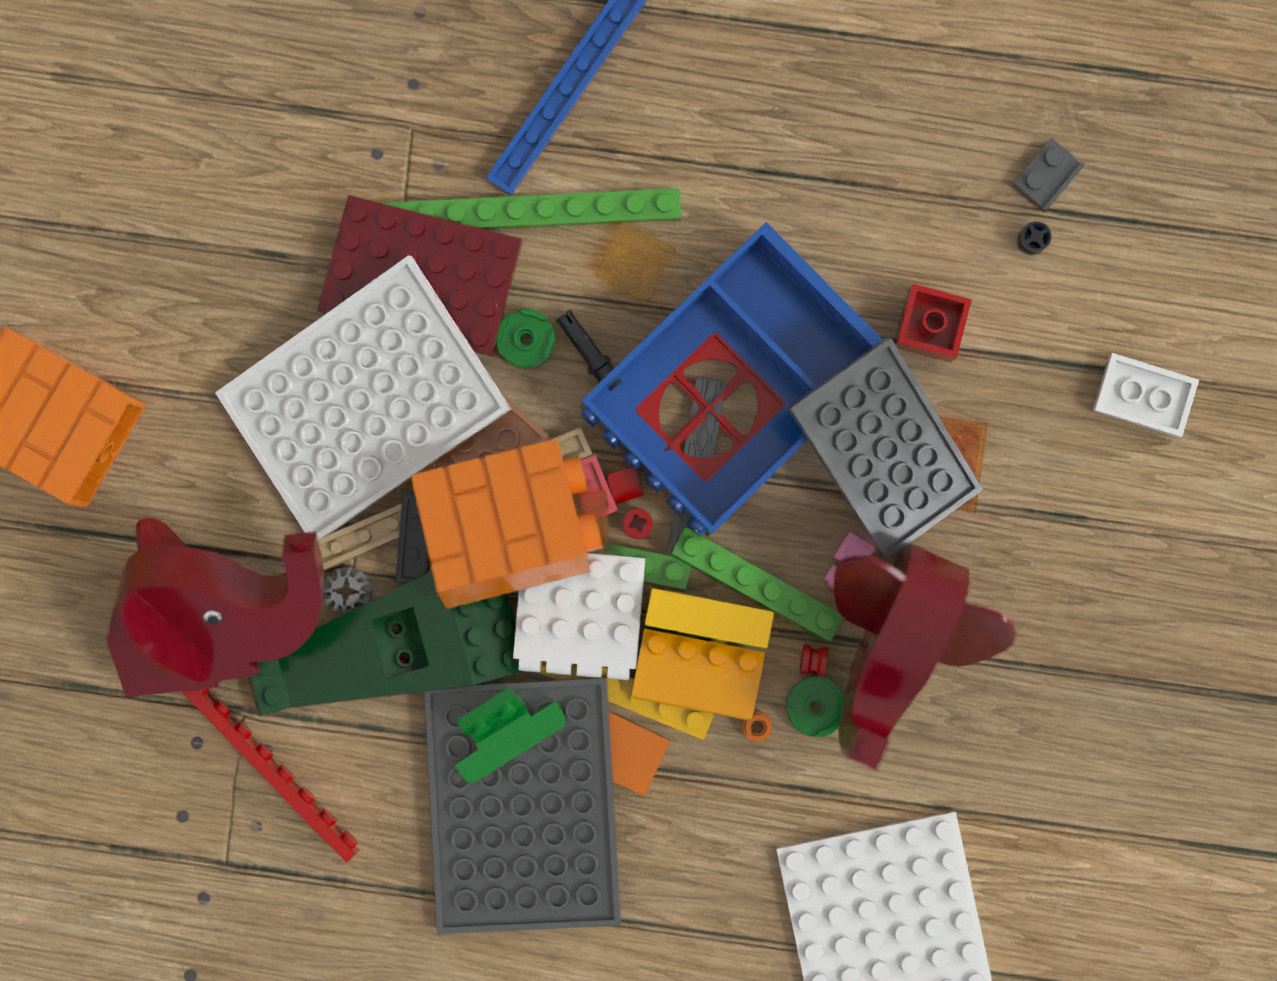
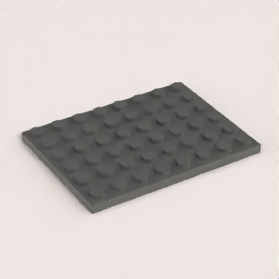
[424,677,621,934]

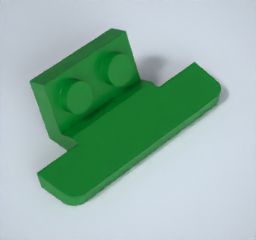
[454,687,566,783]

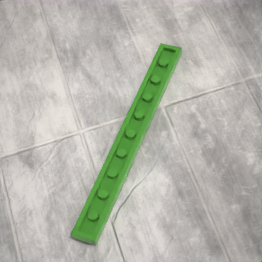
[382,188,681,230]

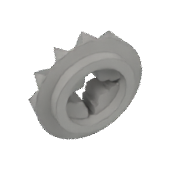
[323,567,371,615]

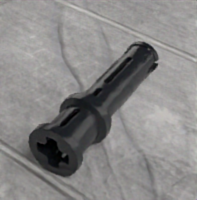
[556,310,622,391]

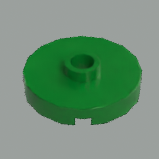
[496,309,556,369]
[786,676,844,737]

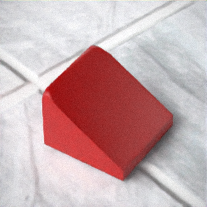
[606,467,644,505]

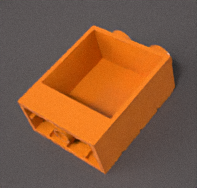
[0,326,147,508]
[411,439,603,609]

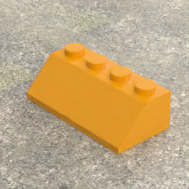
[631,629,765,721]

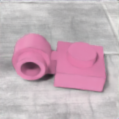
[823,532,875,589]

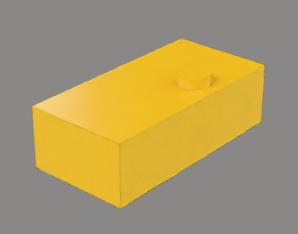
[645,588,774,649]

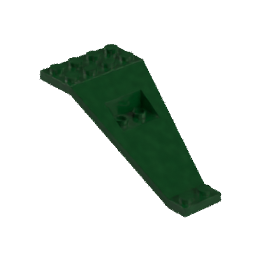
[248,571,524,716]

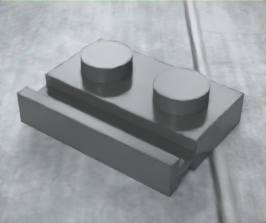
[1011,138,1085,213]

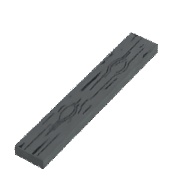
[666,378,726,556]

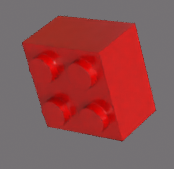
[894,284,972,363]

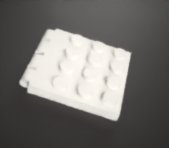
[513,553,646,680]

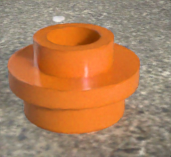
[742,711,772,742]

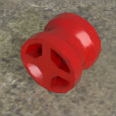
[623,508,653,539]
[800,644,828,677]

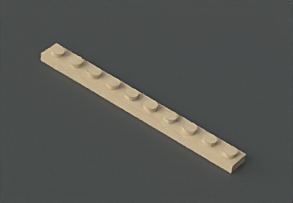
[318,427,593,571]

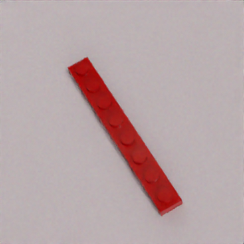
[181,688,360,863]

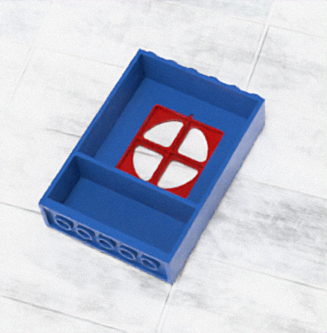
[580,222,883,537]

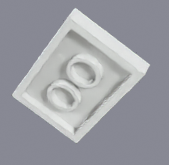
[1092,353,1199,438]

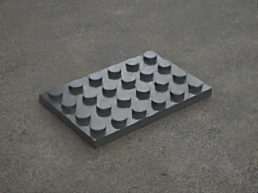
[787,337,983,560]

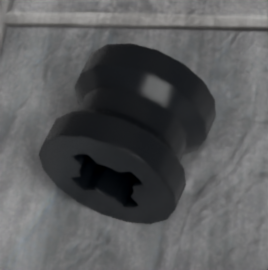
[1017,221,1052,255]

